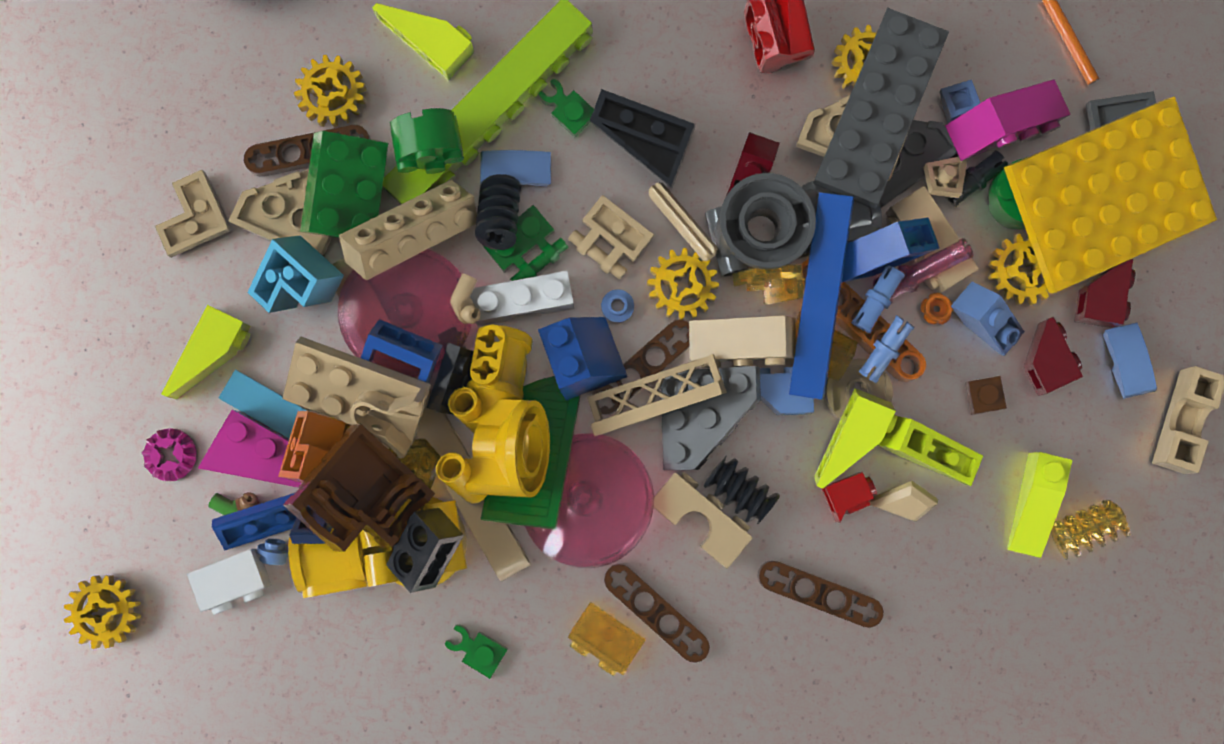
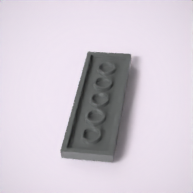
[813,7,949,209]

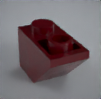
[726,132,780,196]
[1074,259,1136,328]
[1023,317,1083,396]

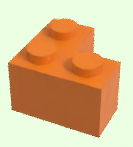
[278,411,346,483]

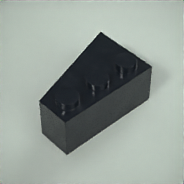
[590,89,695,188]

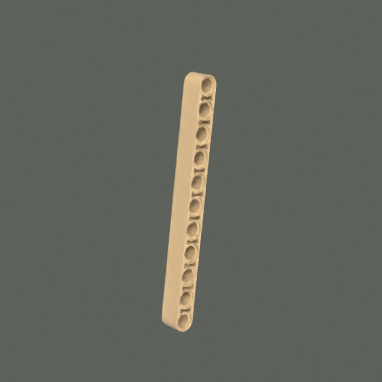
[332,258,531,582]

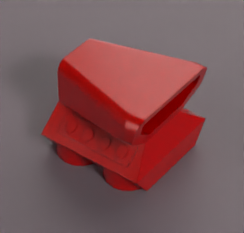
[744,0,815,73]

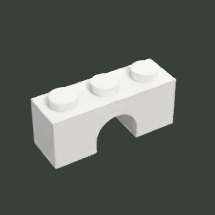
[470,271,574,326]

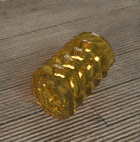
[1051,499,1131,560]

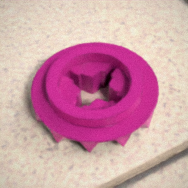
[141,428,197,481]

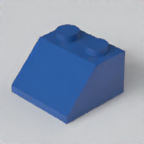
[538,317,628,400]

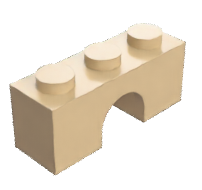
[1152,366,1224,474]
[648,472,753,569]

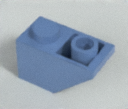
[951,281,1025,356]
[760,367,814,416]

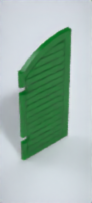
[481,376,581,529]

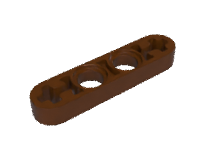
[244,125,371,177]
[592,320,690,415]
[757,560,884,628]
[604,564,710,663]

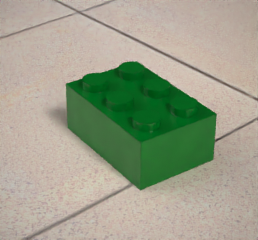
[300,131,389,238]

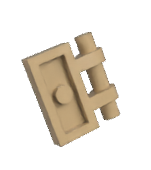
[568,195,654,280]

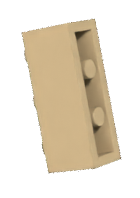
[886,186,979,293]
[689,315,796,368]

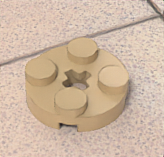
[825,359,893,419]

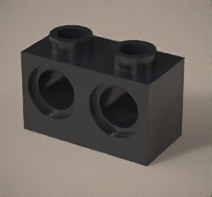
[386,508,464,593]

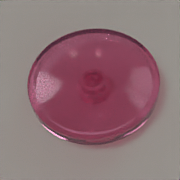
[338,249,472,378]
[525,433,654,568]

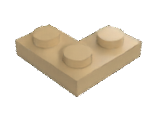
[155,170,231,258]

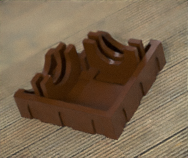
[283,423,435,552]

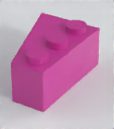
[945,79,1071,161]
[198,409,301,487]

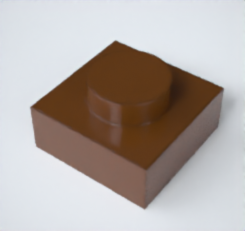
[965,376,1007,415]

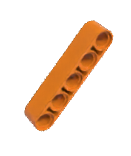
[794,259,926,382]

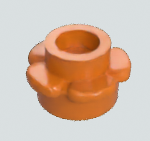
[920,292,953,325]

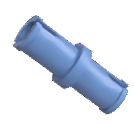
[851,265,905,333]
[859,315,915,383]

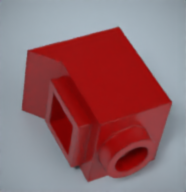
[821,472,877,523]

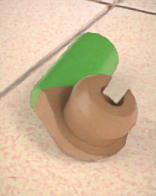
[208,492,259,515]

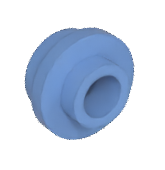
[601,289,634,323]
[257,538,289,565]

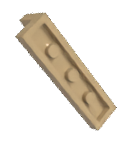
[587,354,727,437]

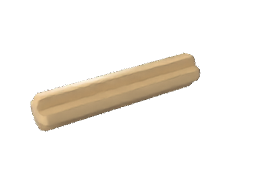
[649,182,718,261]

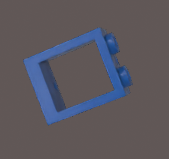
[842,217,940,283]
[361,319,443,383]

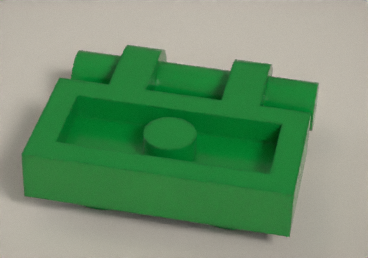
[483,205,569,281]

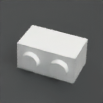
[187,549,272,615]

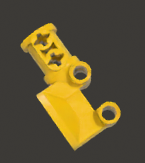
[436,324,550,504]
[288,497,467,598]

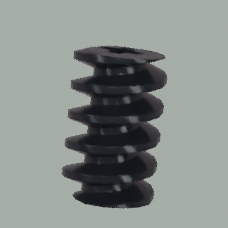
[475,174,521,250]
[704,455,780,524]

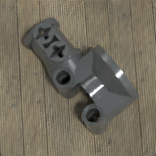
[705,173,882,277]

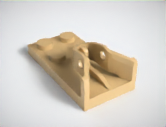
[282,336,431,458]

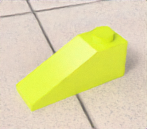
[372,3,474,80]
[161,305,251,400]
[814,388,897,489]
[877,416,983,486]
[1007,452,1072,558]

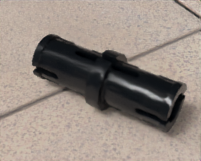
[945,150,1008,207]

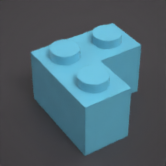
[247,235,344,313]

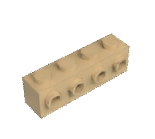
[339,180,477,280]

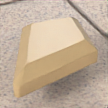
[923,157,967,198]
[870,481,938,522]

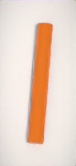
[1042,0,1100,85]

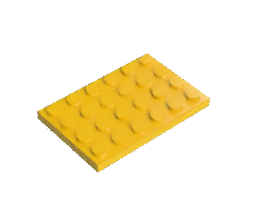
[1004,96,1217,293]

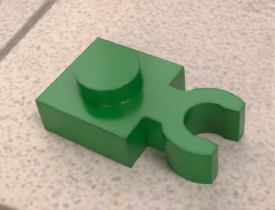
[539,79,594,138]
[445,624,508,679]

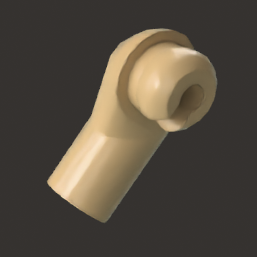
[450,273,481,324]

